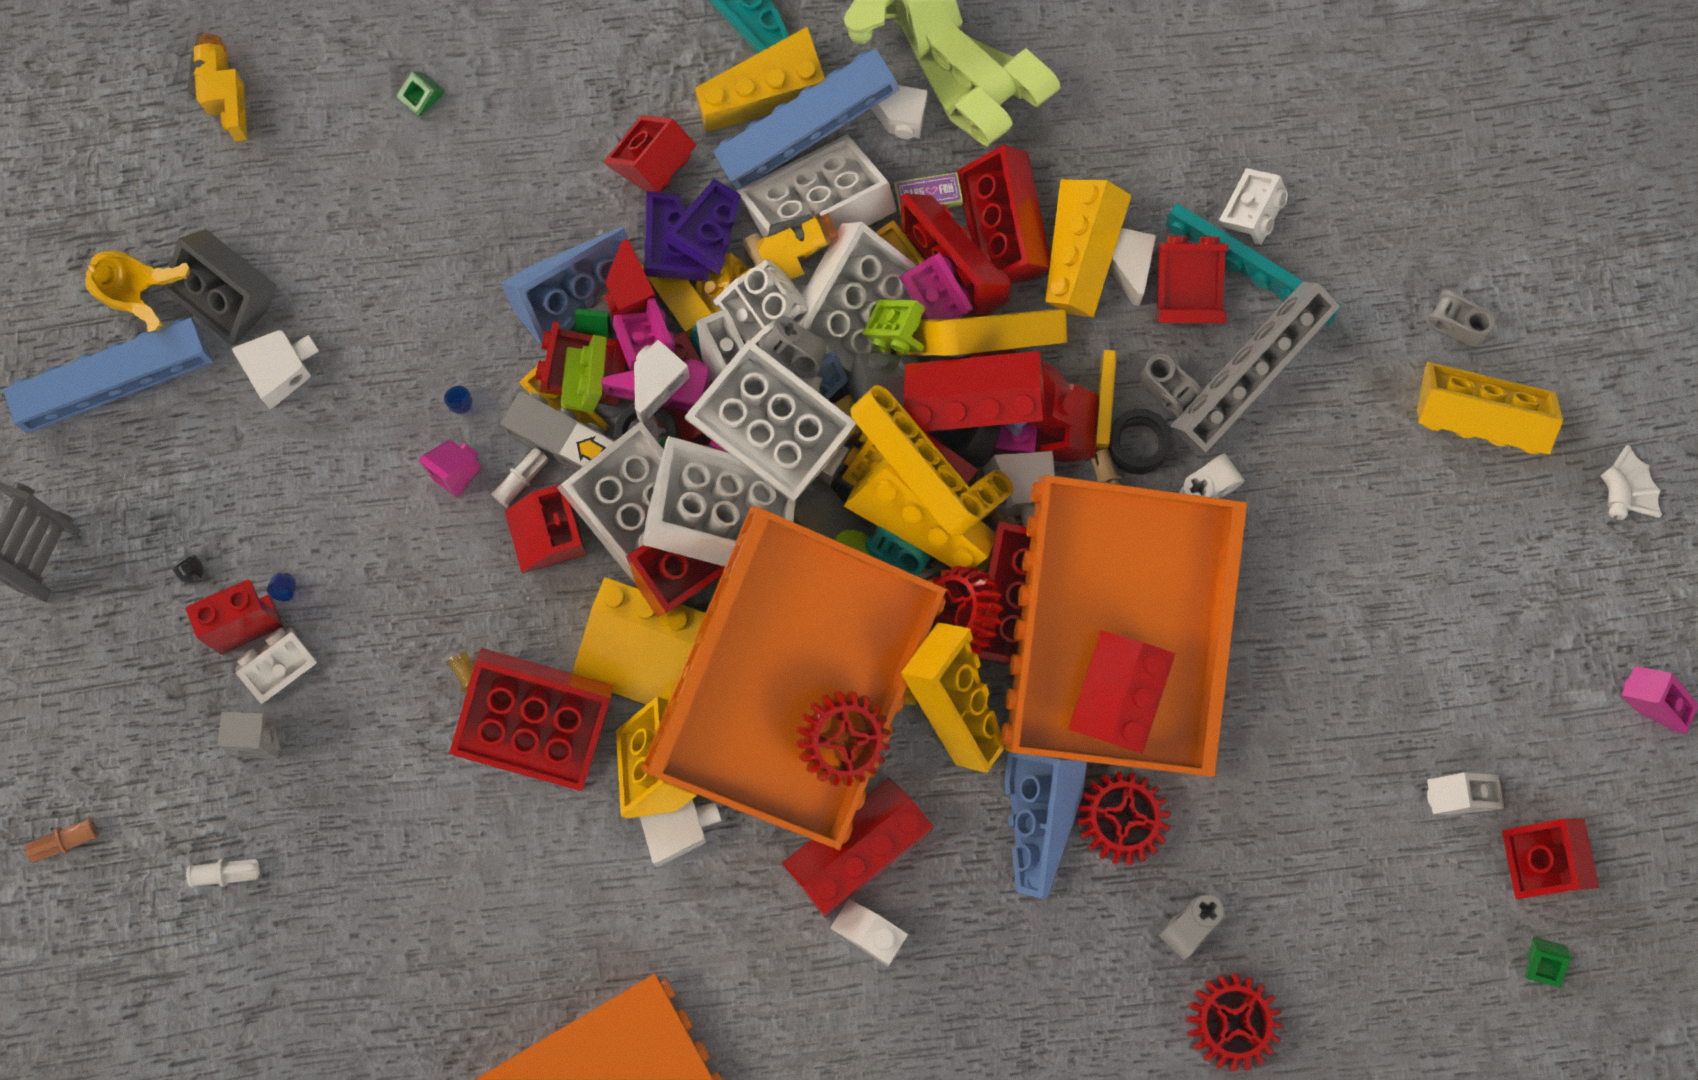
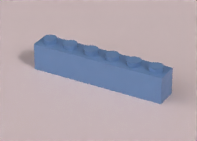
[713,48,900,190]
[3,318,213,433]

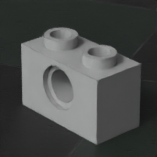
[217,712,285,759]

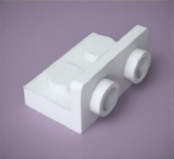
[1219,168,1288,245]
[235,627,317,704]

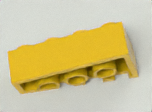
[695,26,825,133]
[1045,179,1132,317]
[844,458,995,568]
[901,623,1005,773]

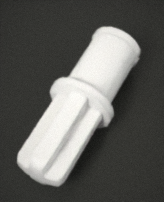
[491,448,548,508]
[186,859,260,888]

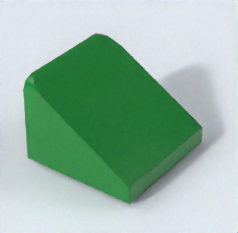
[396,71,445,116]
[575,309,612,339]
[1525,937,1571,988]

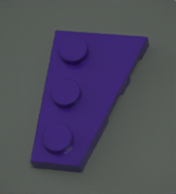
[664,178,741,275]
[644,191,710,281]

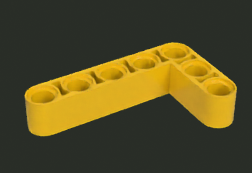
[895,309,1067,356]
[850,385,1014,537]

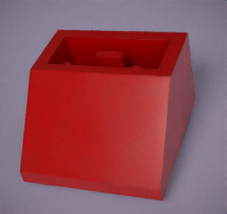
[505,483,587,574]

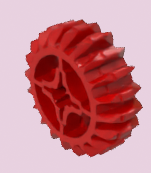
[931,566,1004,654]
[795,690,891,787]
[1077,771,1171,866]
[1185,974,1283,1072]

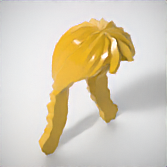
[85,250,190,333]

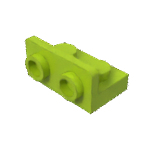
[862,300,926,355]
[561,335,607,413]

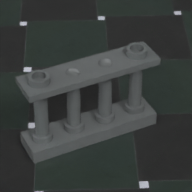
[0,482,81,602]

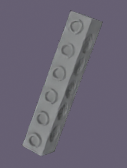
[1170,282,1340,453]

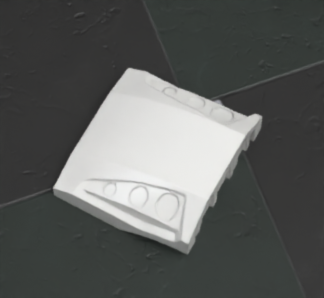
[713,259,807,347]

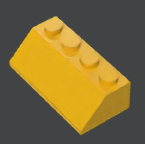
[1417,361,1563,455]

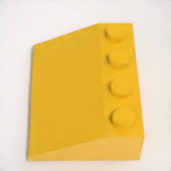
[572,577,706,706]

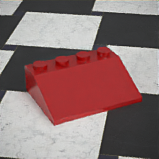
[449,647,613,791]

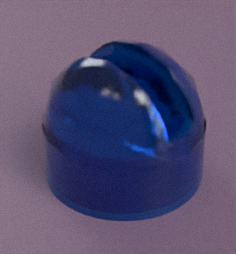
[444,386,473,415]
[267,573,296,602]

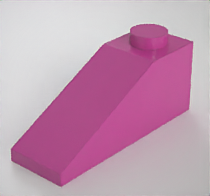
[601,359,711,412]

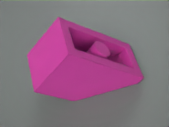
[418,440,482,498]
[1622,666,1698,734]

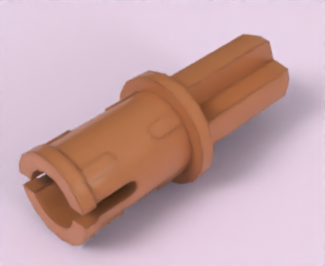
[25,818,98,863]

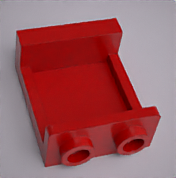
[1156,236,1229,324]
[535,321,626,407]
[185,580,284,655]

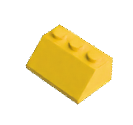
[616,696,697,818]

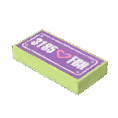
[894,172,963,216]

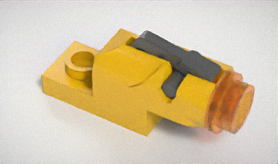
[187,34,247,142]
[741,213,838,280]

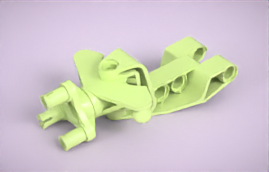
[844,0,1061,147]

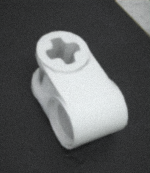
[1179,453,1245,498]

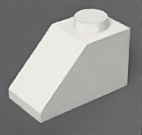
[871,85,928,139]
[1109,228,1156,306]
[696,308,744,382]
[634,340,690,424]
[1427,773,1505,815]
[830,899,908,967]

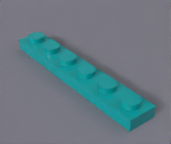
[1165,203,1342,327]

